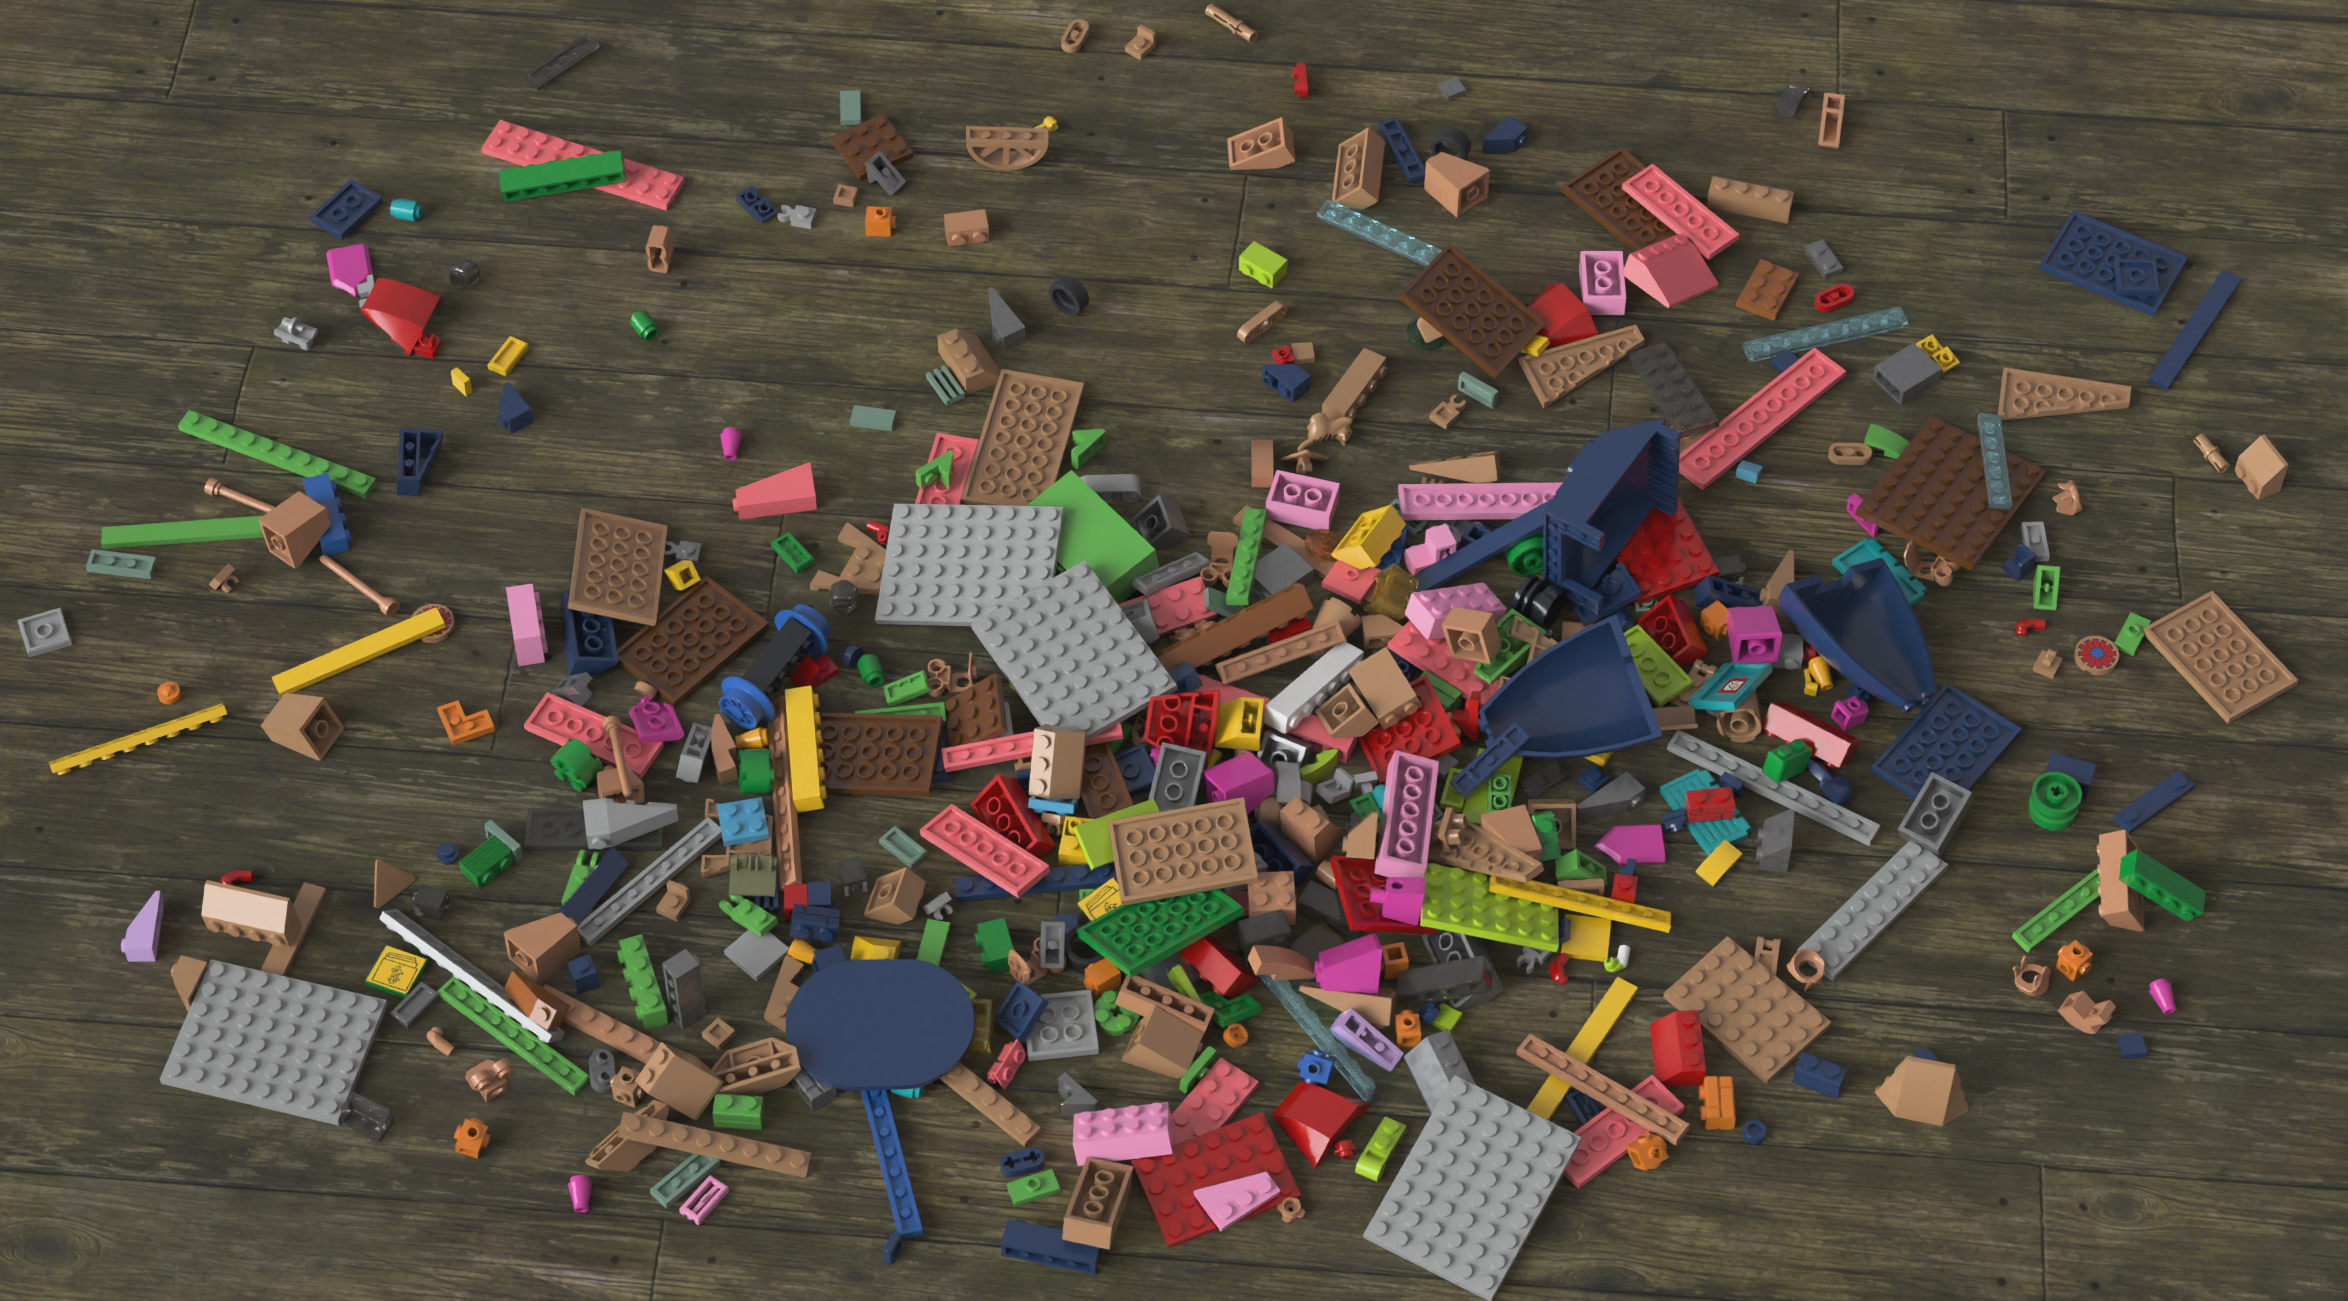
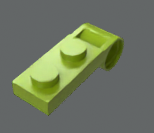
[1355,1117,1407,1182]

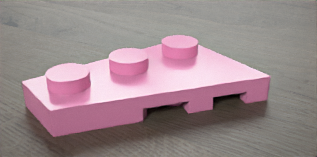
[1193,1172,1280,1232]

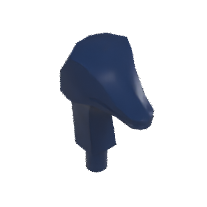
[1807,757,1852,805]

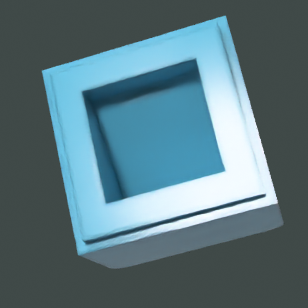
[1736,460,1763,484]

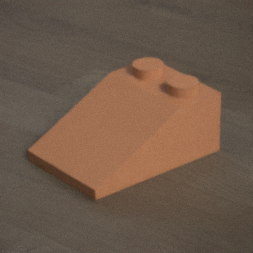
[1227,117,1295,170]

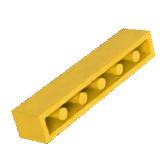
[785,686,827,813]

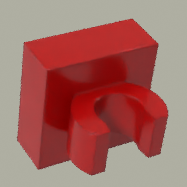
[413,331,443,359]

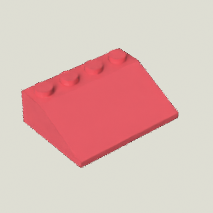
[1622,234,1719,308]

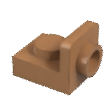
[1125,25,1156,60]
[656,880,691,921]

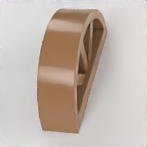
[966,126,1048,170]

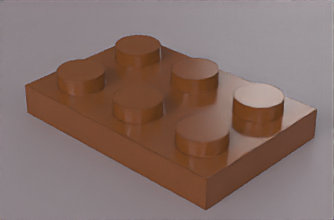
[1736,259,1799,321]

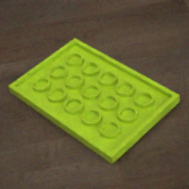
[1420,863,1559,952]

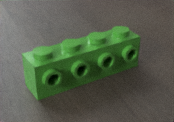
[617,934,668,1030]

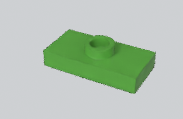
[2114,613,2151,656]
[883,670,931,708]
[1179,1046,1216,1094]
[1007,1169,1060,1207]

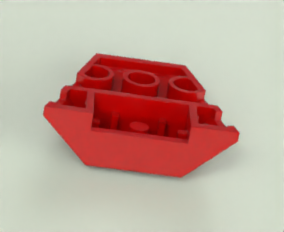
[360,278,442,356]
[1527,283,1599,350]
[1144,689,1221,770]
[1272,1082,1371,1170]

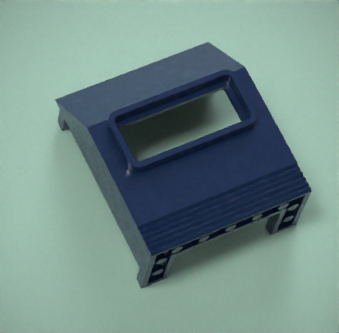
[1543,418,1680,615]

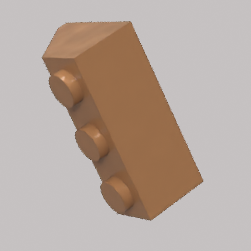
[938,328,1000,395]
[1028,724,1087,799]

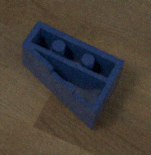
[397,428,443,496]

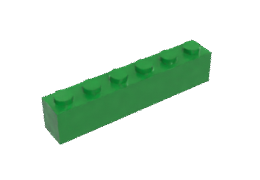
[499,150,627,202]

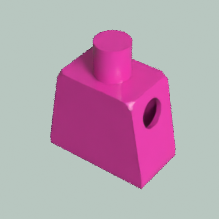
[1370,877,1425,925]

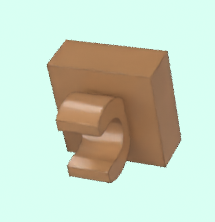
[209,563,239,593]
[2033,649,2063,679]
[1041,812,1074,835]

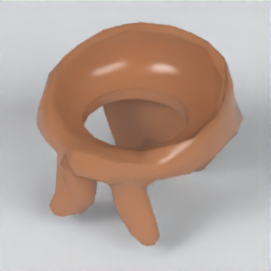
[2052,480,2083,515]
[1787,949,1825,991]
[2013,955,2051,996]

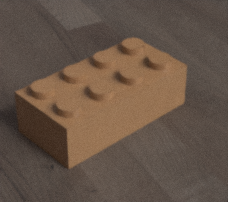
[1062,1157,1133,1249]

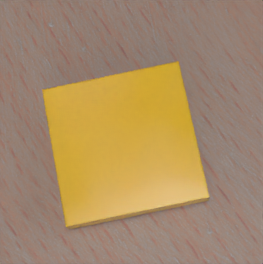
[1561,914,1611,962]

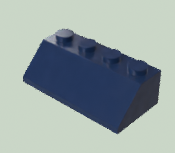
[560,590,618,677]

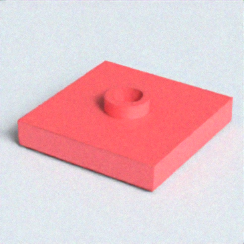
[1322,560,1382,604]

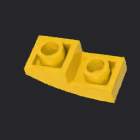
[1915,334,1960,374]
[1695,840,1743,887]

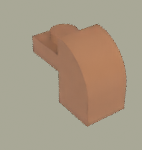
[2058,991,2116,1034]

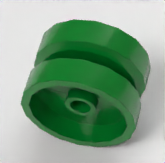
[1503,530,1544,577]
[2027,772,2082,830]

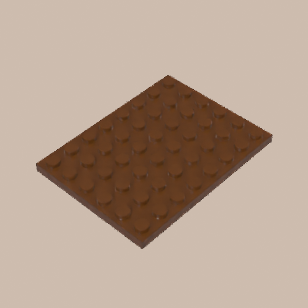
[1855,416,2047,571]

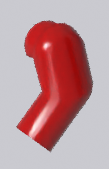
[866,519,890,545]
[2015,618,2045,636]
[220,870,253,886]
[1549,953,1570,985]

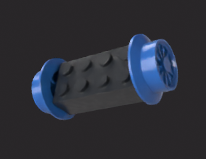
[719,604,830,729]

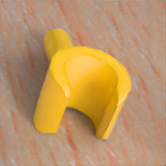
[1034,116,1058,132]
[1804,669,1818,696]

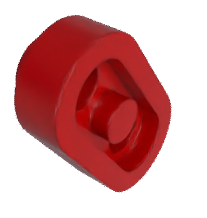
[1293,62,1308,98]
[1815,284,1854,312]

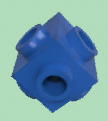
[1297,1049,1335,1085]

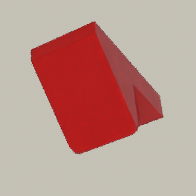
[790,654,839,690]
[1451,691,1481,741]

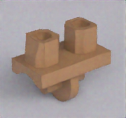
[1430,807,1468,852]

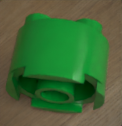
[550,738,603,792]
[738,749,774,795]

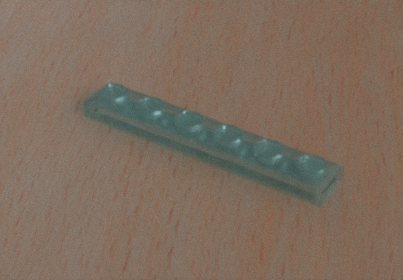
[1977,413,2012,509]

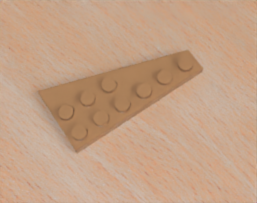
[1519,325,1645,409]
[1997,367,2131,421]
[1427,812,1544,883]

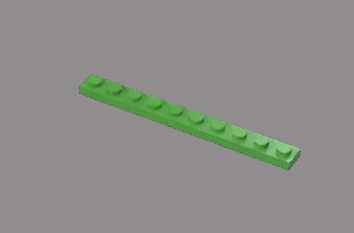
[178,410,377,499]

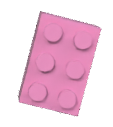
[1579,251,1626,315]
[1266,470,1340,532]
[506,584,548,666]

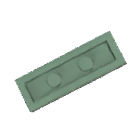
[86,549,157,579]
[650,1154,720,1209]

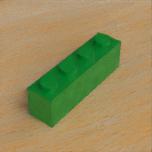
[2119,849,2206,922]

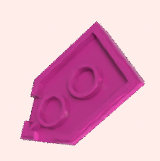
[326,244,373,297]
[629,695,684,743]
[1594,824,1665,865]

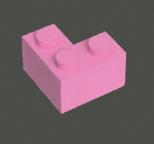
[1404,524,1457,576]

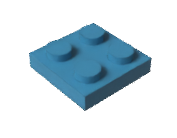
[1028,796,1080,816]
[717,797,769,846]

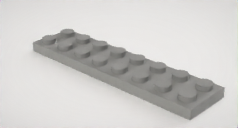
[1797,841,1948,981]

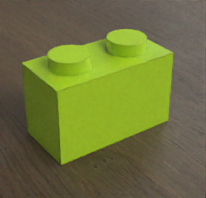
[1239,241,1288,289]

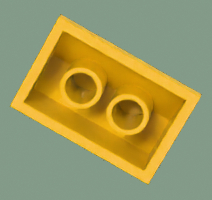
[1331,505,1406,570]

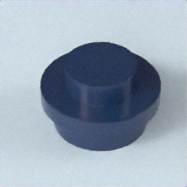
[436,843,459,865]

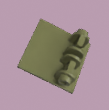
[729,853,777,896]

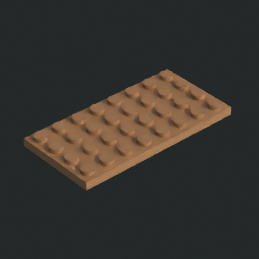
[961,369,1084,506]

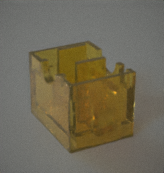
[1364,563,1419,622]

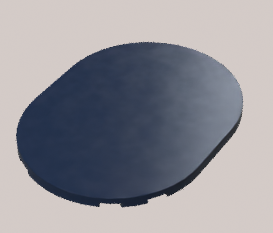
[786,959,975,1090]

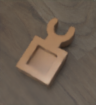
[1429,395,1466,430]

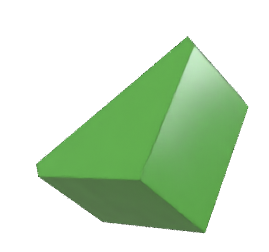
[2033,565,2060,610]

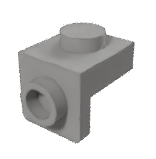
[1316,767,1355,804]

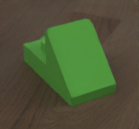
[1071,429,1106,470]
[916,450,954,489]

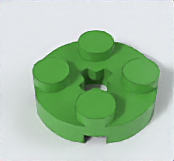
[1093,990,1140,1036]

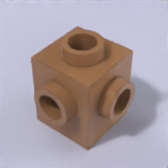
[610,1066,645,1108]

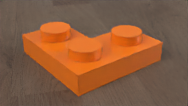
[437,700,495,746]

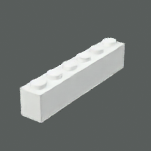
[1263,642,1364,734]

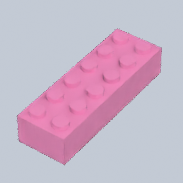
[1374,750,1439,878]

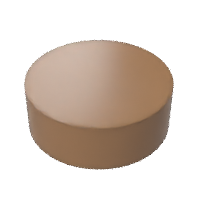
[634,681,657,698]

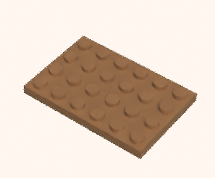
[568,508,667,626]
[2143,591,2298,724]
[1108,797,1259,906]
[1663,936,1831,1084]

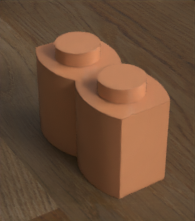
[646,225,674,273]

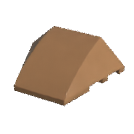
[1875,1056,1969,1126]

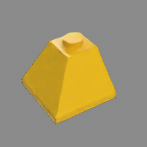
[850,936,901,960]

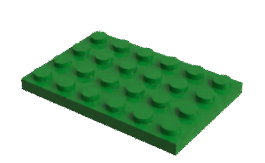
[1077,889,1244,978]

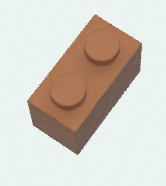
[944,209,989,246]

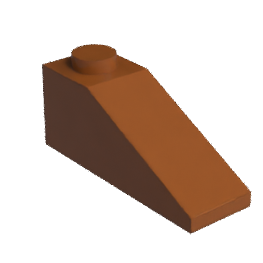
[504,970,570,1031]

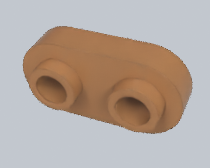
[1061,19,1089,53]
[1828,443,1872,465]

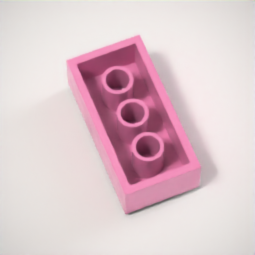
[1405,583,1507,640]
[1073,1102,1173,1166]

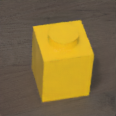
[664,560,701,590]

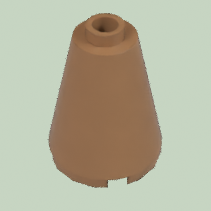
[1309,597,1362,659]
[1717,690,1762,743]

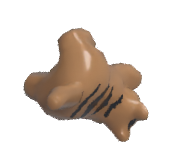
[1297,412,1353,452]

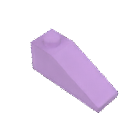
[121,891,164,962]
[1328,1008,1404,1072]

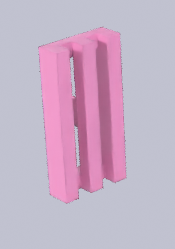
[680,1175,729,1225]

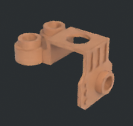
[1200,531,1238,588]
[1904,540,1960,586]
[928,652,978,697]
[1008,937,1066,986]
[465,1058,513,1102]

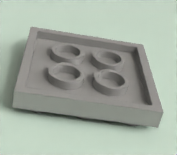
[1026,990,1099,1061]

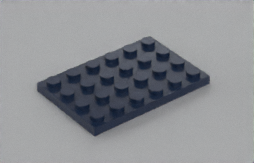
[2039,210,2188,317]
[1870,683,2022,800]

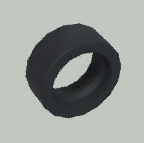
[1430,127,1471,160]
[1048,275,1089,316]
[1064,924,1105,971]

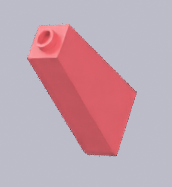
[732,463,817,520]

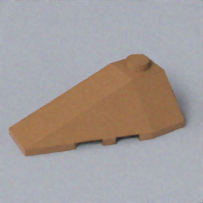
[1409,450,1500,483]
[1299,982,1400,1028]

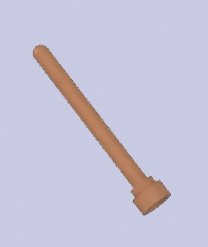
[204,477,275,513]
[320,555,400,617]
[602,716,632,798]

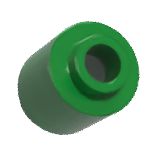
[630,310,660,341]
[857,654,885,688]

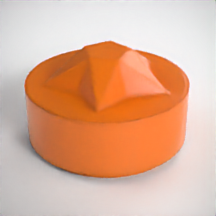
[157,682,181,704]
[1223,1023,1248,1048]

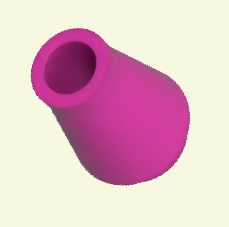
[720,427,742,461]
[2149,978,2177,1015]
[568,1175,592,1213]

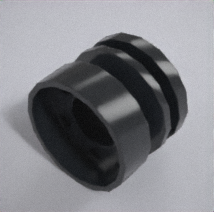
[1510,574,1566,631]

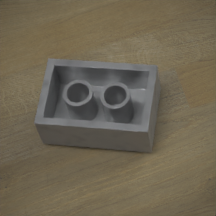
[1149,742,1208,812]
[1898,772,1974,858]

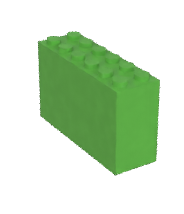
[1026,470,1160,604]

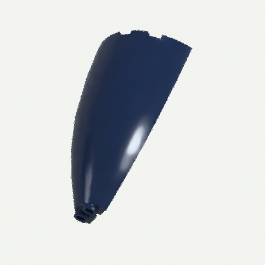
[1778,558,1937,713]
[1477,615,1663,759]

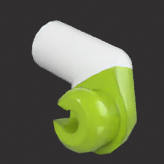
[1604,945,1630,973]

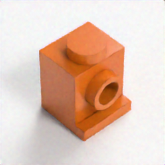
[1395,1010,1421,1048]

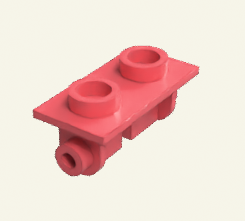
[987,1039,1027,1090]

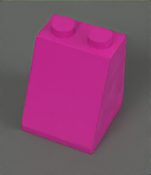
[1726,606,1782,664]
[1203,752,1275,815]
[1313,934,1382,994]

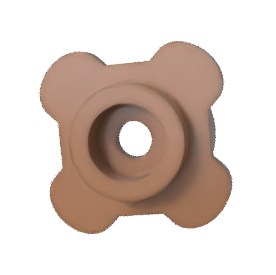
[1277,1197,1305,1223]

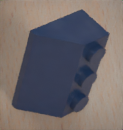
[1250,821,1315,889]

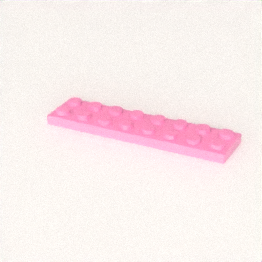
[1398,483,1562,520]

